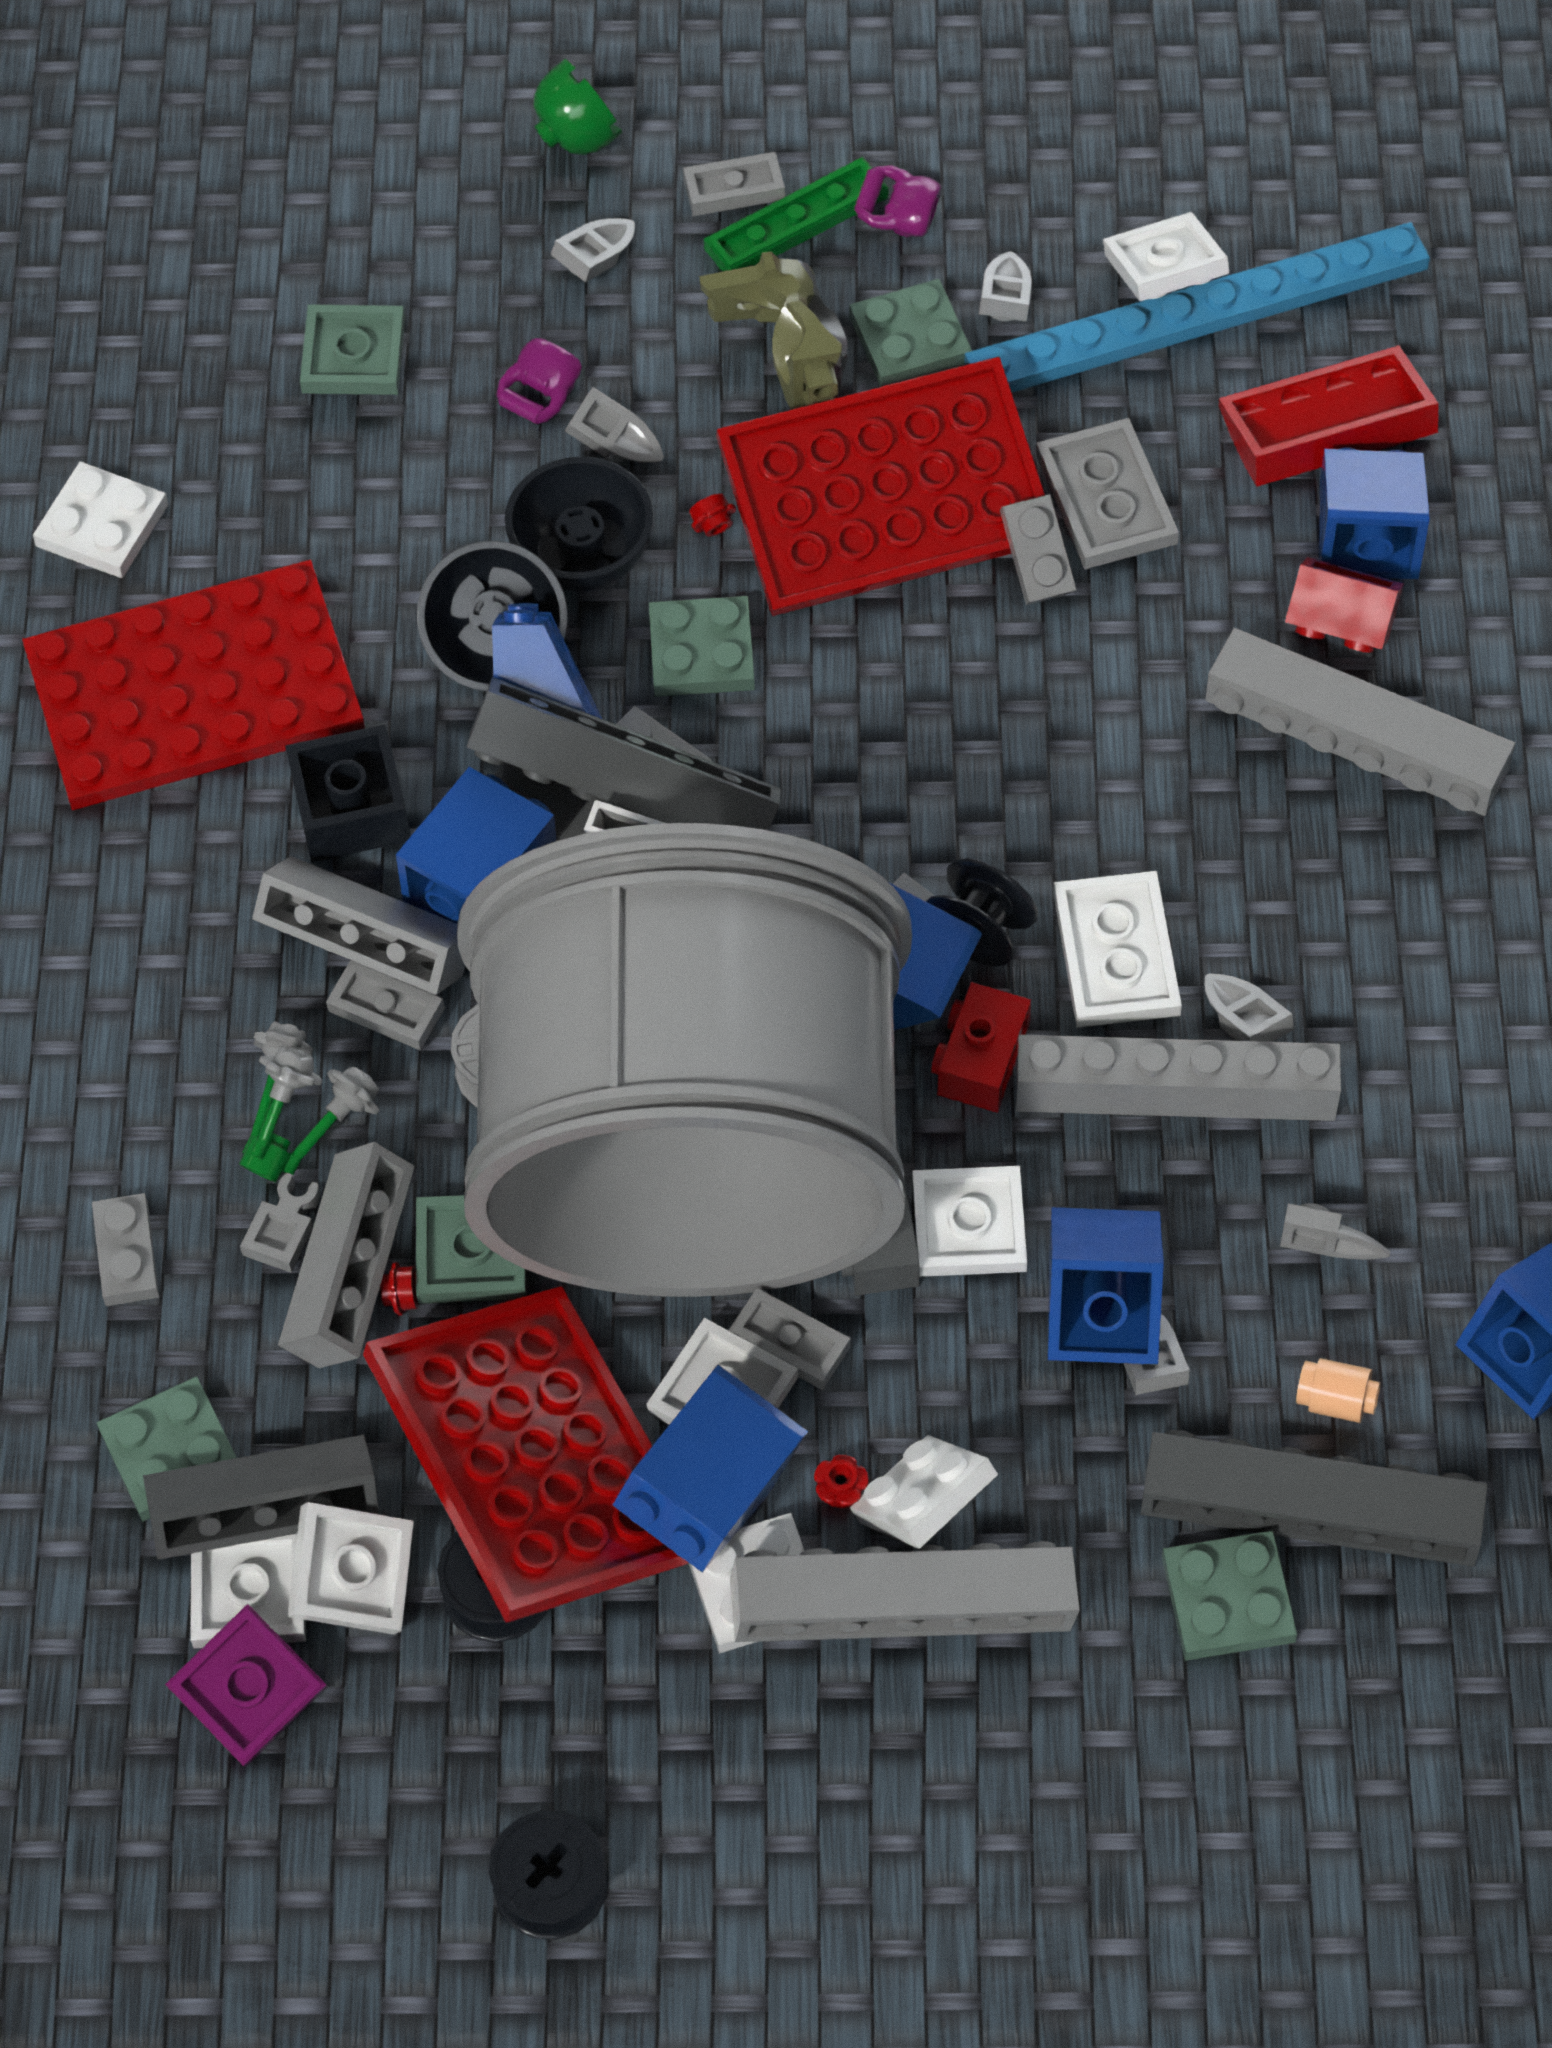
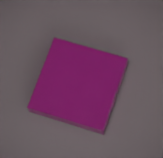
[165,1604,328,1767]

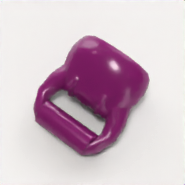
[854,165,941,237]
[496,338,582,425]

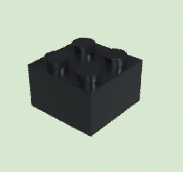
[285,724,411,863]

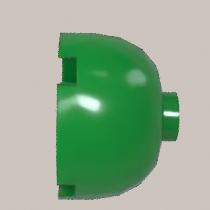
[533,59,623,155]

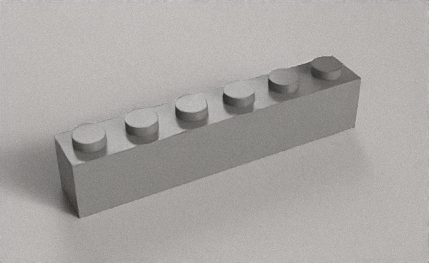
[1205,628,1516,816]
[1016,1035,1341,1121]
[730,1541,1080,1642]

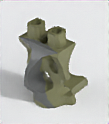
[699,251,848,410]

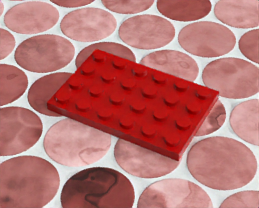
[716,356,1045,616]
[22,559,365,811]
[363,1286,689,1623]

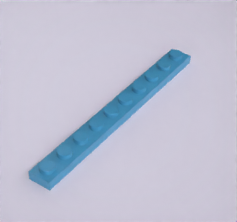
[964,222,1430,393]

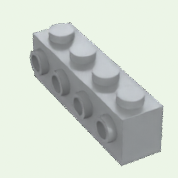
[252,856,465,995]
[278,1142,415,1369]

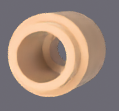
[1296,1358,1381,1423]

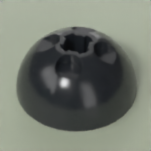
[505,457,653,592]
[417,541,567,691]

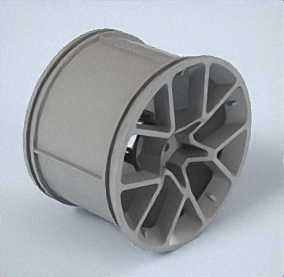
[457,823,912,1297]

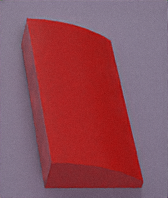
[1219,345,1439,487]

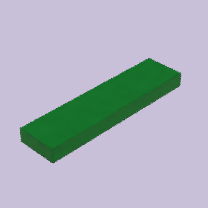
[704,157,888,272]

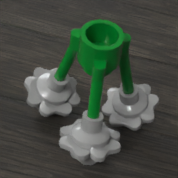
[239,1021,380,1183]

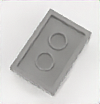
[1036,418,1179,570]

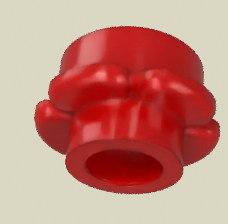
[689,493,736,537]
[380,1262,419,1316]
[814,1454,869,1508]

